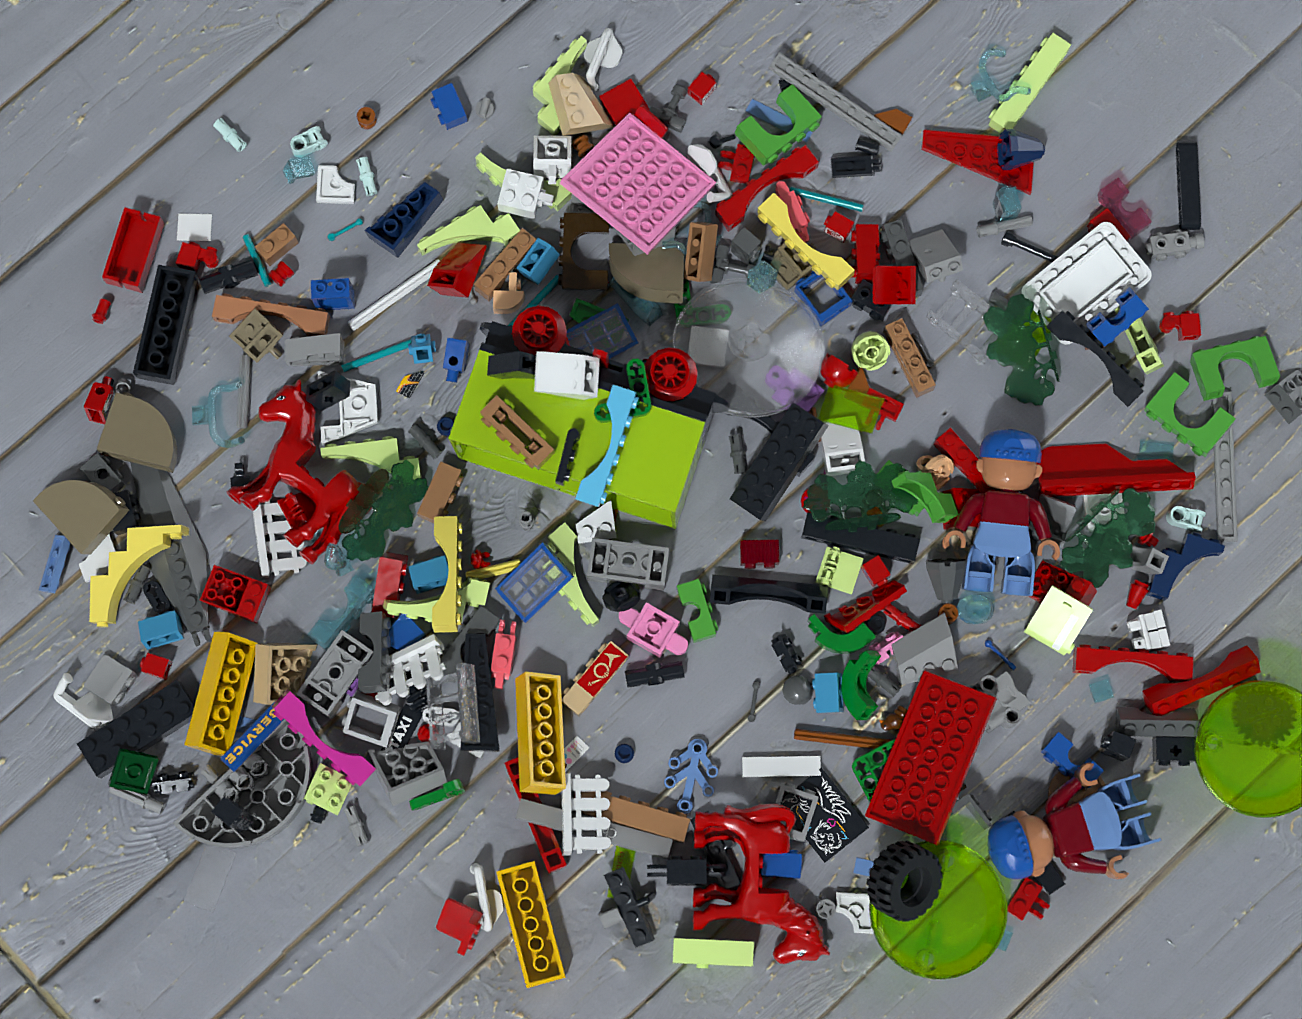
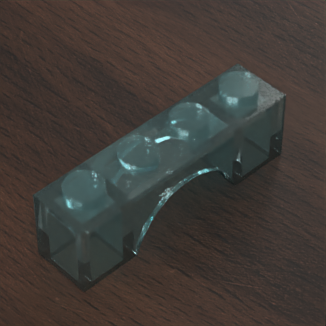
[307,575,375,651]

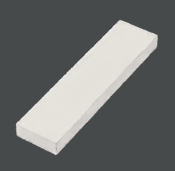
[742,756,821,777]

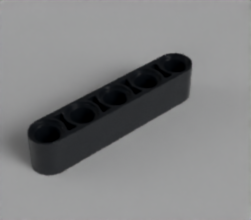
[1176,141,1201,230]

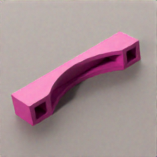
[271,689,376,786]

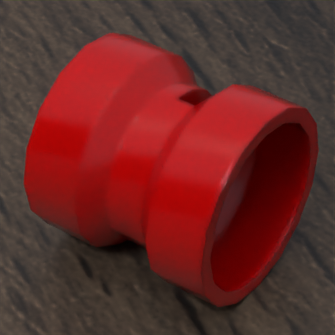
[268,261,294,287]

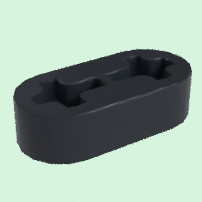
[143,581,172,615]

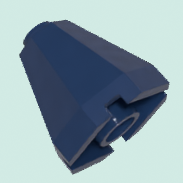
[997,129,1045,170]

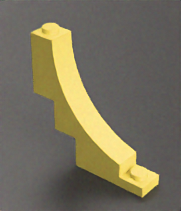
[89,525,189,627]

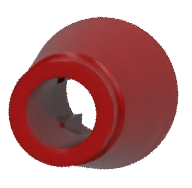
[1126,579,1149,610]

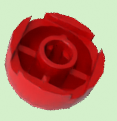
[820,353,859,388]

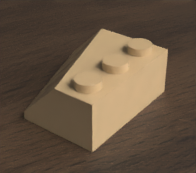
[548,73,614,136]
[253,643,317,705]

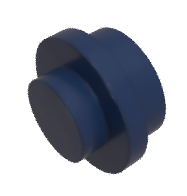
[437,417,454,436]
[615,744,634,763]

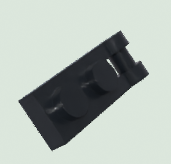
[555,428,580,486]

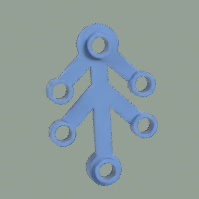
[664,739,718,814]

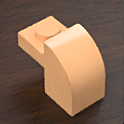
[493,272,525,314]

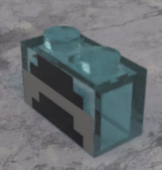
[993,186,1021,222]

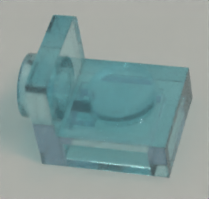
[283,156,315,184]

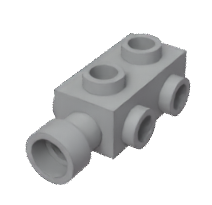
[1145,230,1204,261]

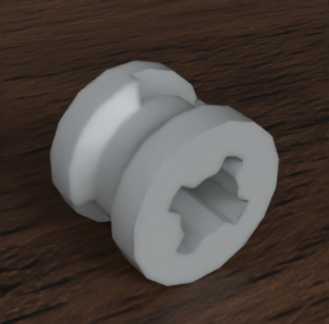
[815,899,836,920]

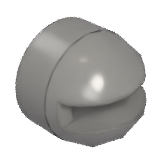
[115,378,131,394]

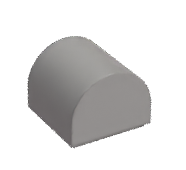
[598,906,622,929]

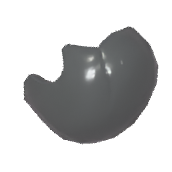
[782,676,814,705]

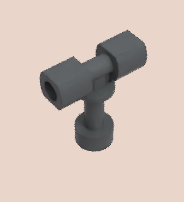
[649,85,687,133]
[710,245,756,285]

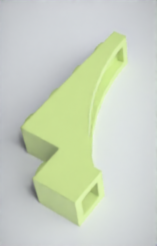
[533,36,587,136]
[475,153,572,212]
[417,205,520,256]
[1115,306,1164,375]
[320,436,423,486]
[542,522,599,627]
[383,576,490,623]

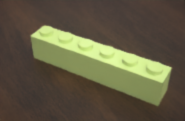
[989,33,1071,133]

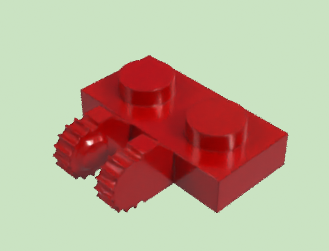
[718,144,754,184]
[861,388,904,430]
[1005,877,1050,921]

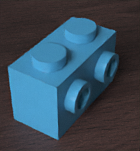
[517,238,560,285]
[408,555,449,594]
[138,611,184,650]
[812,673,844,713]

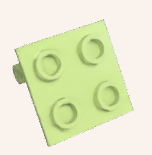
[815,547,864,595]
[304,763,352,816]

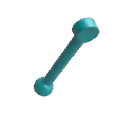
[328,218,363,241]

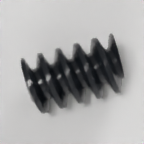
[406,671,434,713]

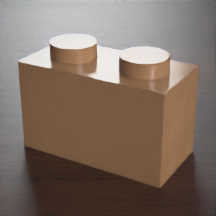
[255,223,298,267]

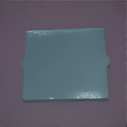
[1137,441,1174,463]

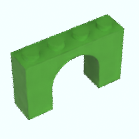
[734,84,822,166]
[1190,336,1280,401]
[1144,372,1236,457]

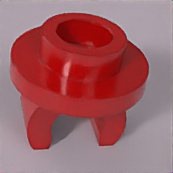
[1138,528,1159,547]
[471,550,490,569]
[417,724,437,743]

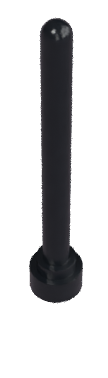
[1001,231,1058,262]

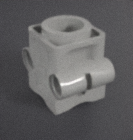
[975,671,1030,734]

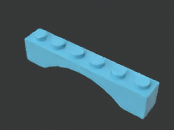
[576,385,639,507]

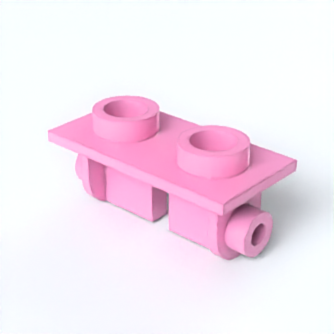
[869,632,903,665]

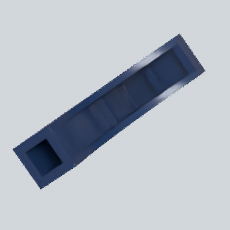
[1146,532,1225,601]

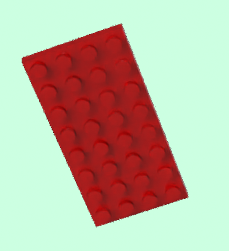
[865,671,997,846]

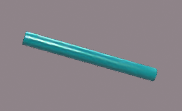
[790,187,863,212]
[507,275,559,326]
[341,339,411,372]

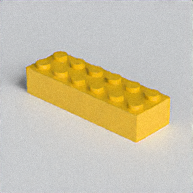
[184,632,258,756]
[515,672,566,795]
[496,861,566,988]

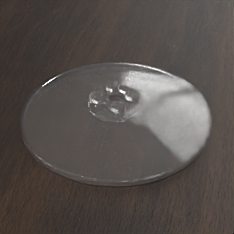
[672,278,825,417]

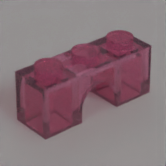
[1097,177,1152,240]

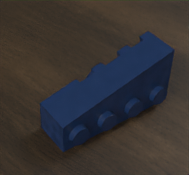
[364,182,444,258]

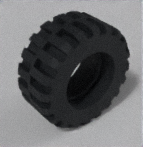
[867,841,943,922]

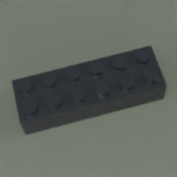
[133,264,199,385]
[729,403,829,522]
[77,680,195,779]

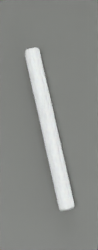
[348,259,440,331]

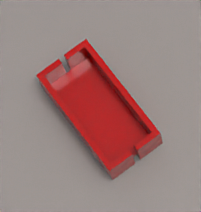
[102,207,165,293]

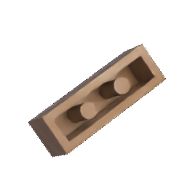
[684,222,718,282]
[417,461,464,523]

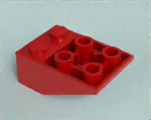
[427,243,487,298]
[1028,561,1097,606]
[200,565,271,624]

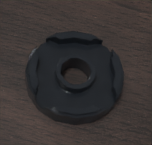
[602,581,641,612]

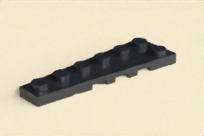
[460,633,500,752]

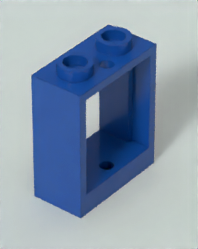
[794,271,852,327]
[311,278,355,310]

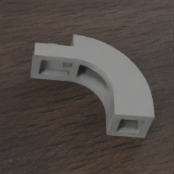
[1096,533,1169,574]

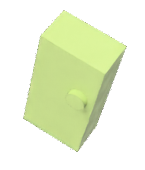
[672,938,754,968]

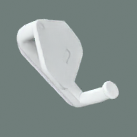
[584,28,623,92]
[687,144,732,203]
[54,673,113,730]
[463,863,504,932]

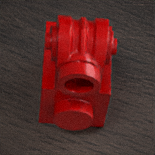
[176,241,219,273]
[1159,311,1201,341]

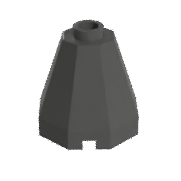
[926,558,966,603]

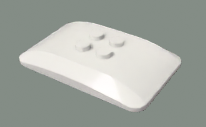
[1022,222,1152,345]

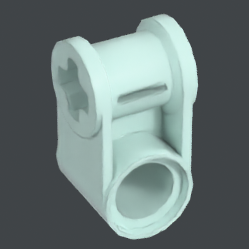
[290,126,328,158]
[1166,506,1206,532]

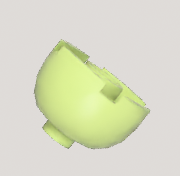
[851,331,890,371]

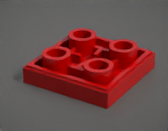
[599,79,650,125]

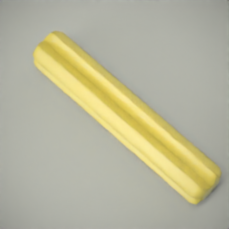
[465,559,521,579]

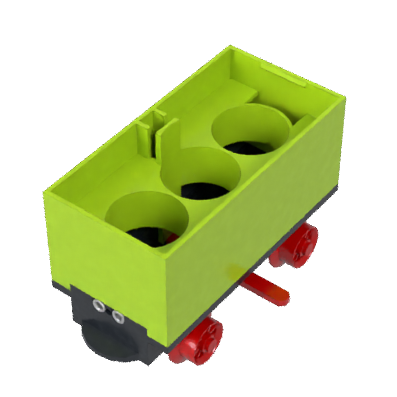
[448,305,730,529]

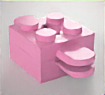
[619,602,688,658]

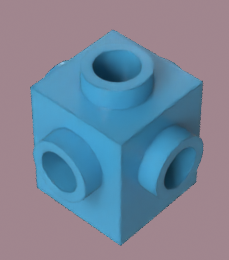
[408,334,436,364]

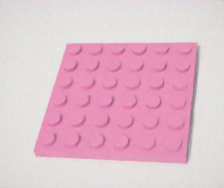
[560,113,716,255]

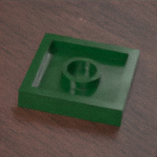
[108,748,159,794]

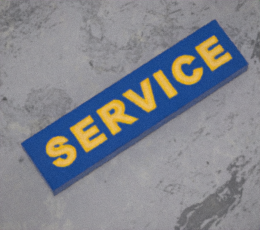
[220,701,284,772]

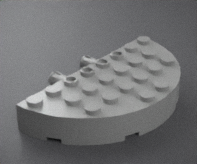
[173,719,313,849]

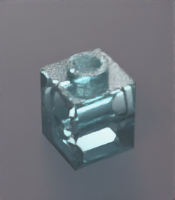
[746,261,778,294]

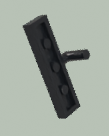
[690,811,741,889]
[604,867,656,948]

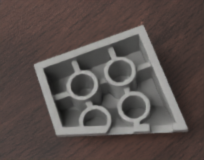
[891,613,959,685]
[368,742,447,806]

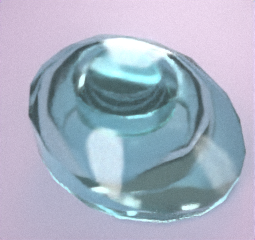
[957,594,994,625]

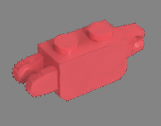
[775,180,810,243]
[491,619,517,689]

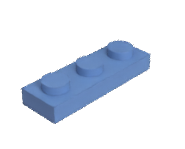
[39,535,70,593]

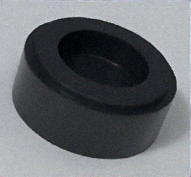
[866,615,886,635]

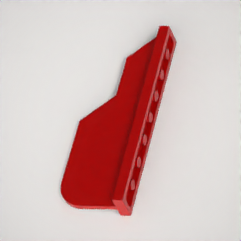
[1037,443,1196,497]

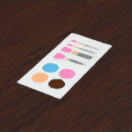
[564,736,589,772]

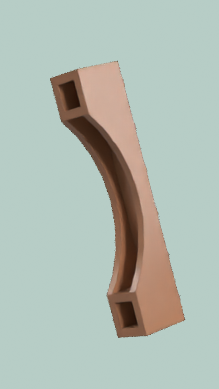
[212,293,330,336]

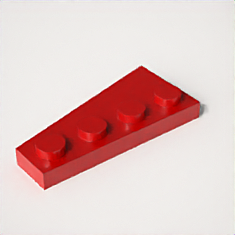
[824,580,907,633]

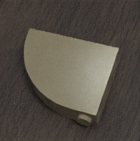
[609,243,684,303]
[97,392,177,473]
[33,480,129,555]

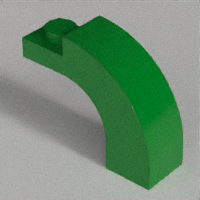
[807,614,876,654]
[841,650,881,720]

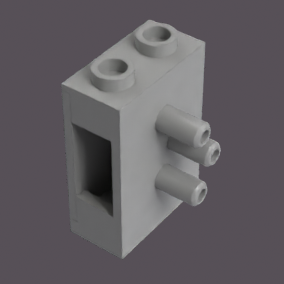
[908,229,963,283]

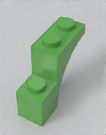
[892,471,959,523]

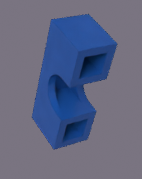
[1085,287,1149,347]
[1041,732,1104,790]

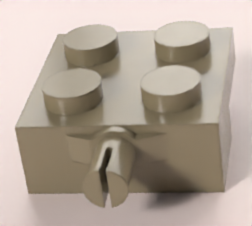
[763,243,817,292]
[229,308,283,363]

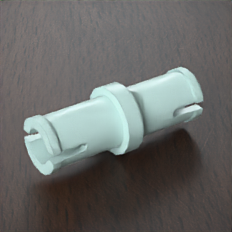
[213,118,247,152]
[356,157,378,196]

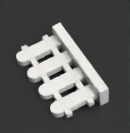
[253,501,307,579]
[375,634,446,706]
[562,773,611,856]

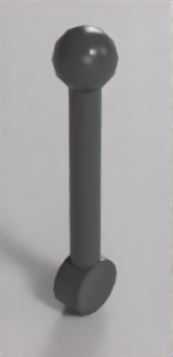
[911,332,934,368]
[748,682,760,722]

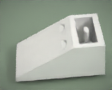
[534,351,599,400]
[820,416,866,477]

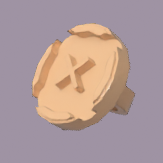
[916,455,954,490]

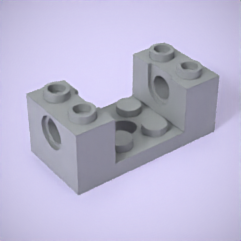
[587,538,669,591]
[296,630,374,719]

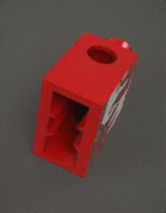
[84,376,115,425]

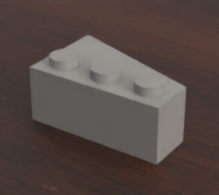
[285,333,345,366]

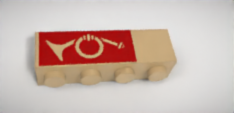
[561,641,629,717]

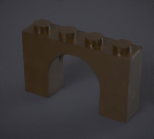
[559,213,609,291]

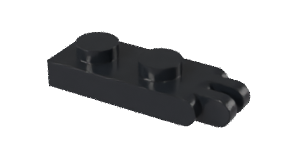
[830,156,882,178]

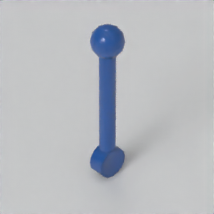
[985,640,1016,671]

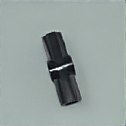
[199,259,258,294]
[625,661,685,688]

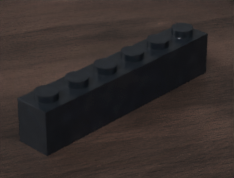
[801,511,920,564]

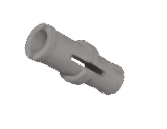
[519,512,534,531]
[344,805,369,847]

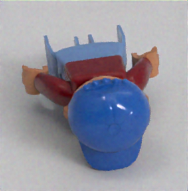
[942,429,1060,596]
[988,763,1162,879]

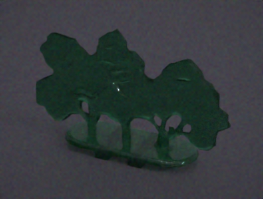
[983,294,1060,406]
[339,460,429,561]
[803,460,918,532]
[1060,488,1155,588]

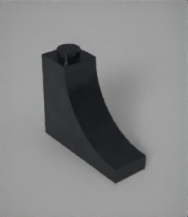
[487,351,536,379]

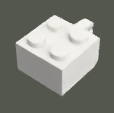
[533,136,571,184]
[497,169,554,218]

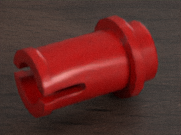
[92,299,111,324]

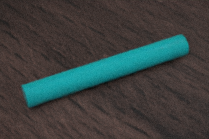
[242,234,272,287]

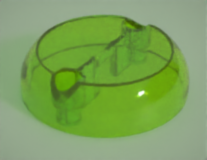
[1193,680,1302,818]
[869,840,1008,980]

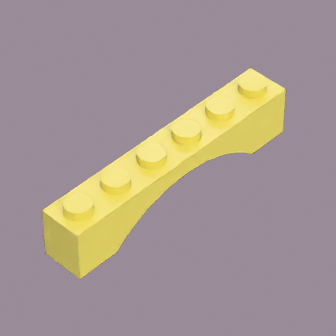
[757,193,855,290]
[432,516,463,633]

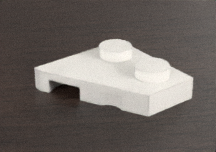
[576,501,617,544]

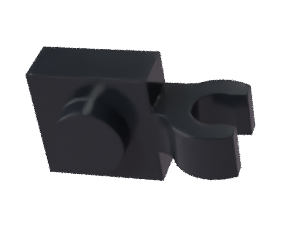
[230,463,251,487]

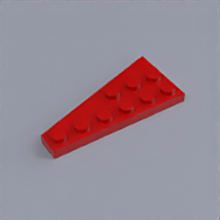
[921,130,1034,195]

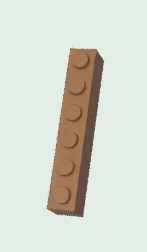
[574,791,690,843]

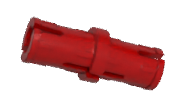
[883,603,921,632]

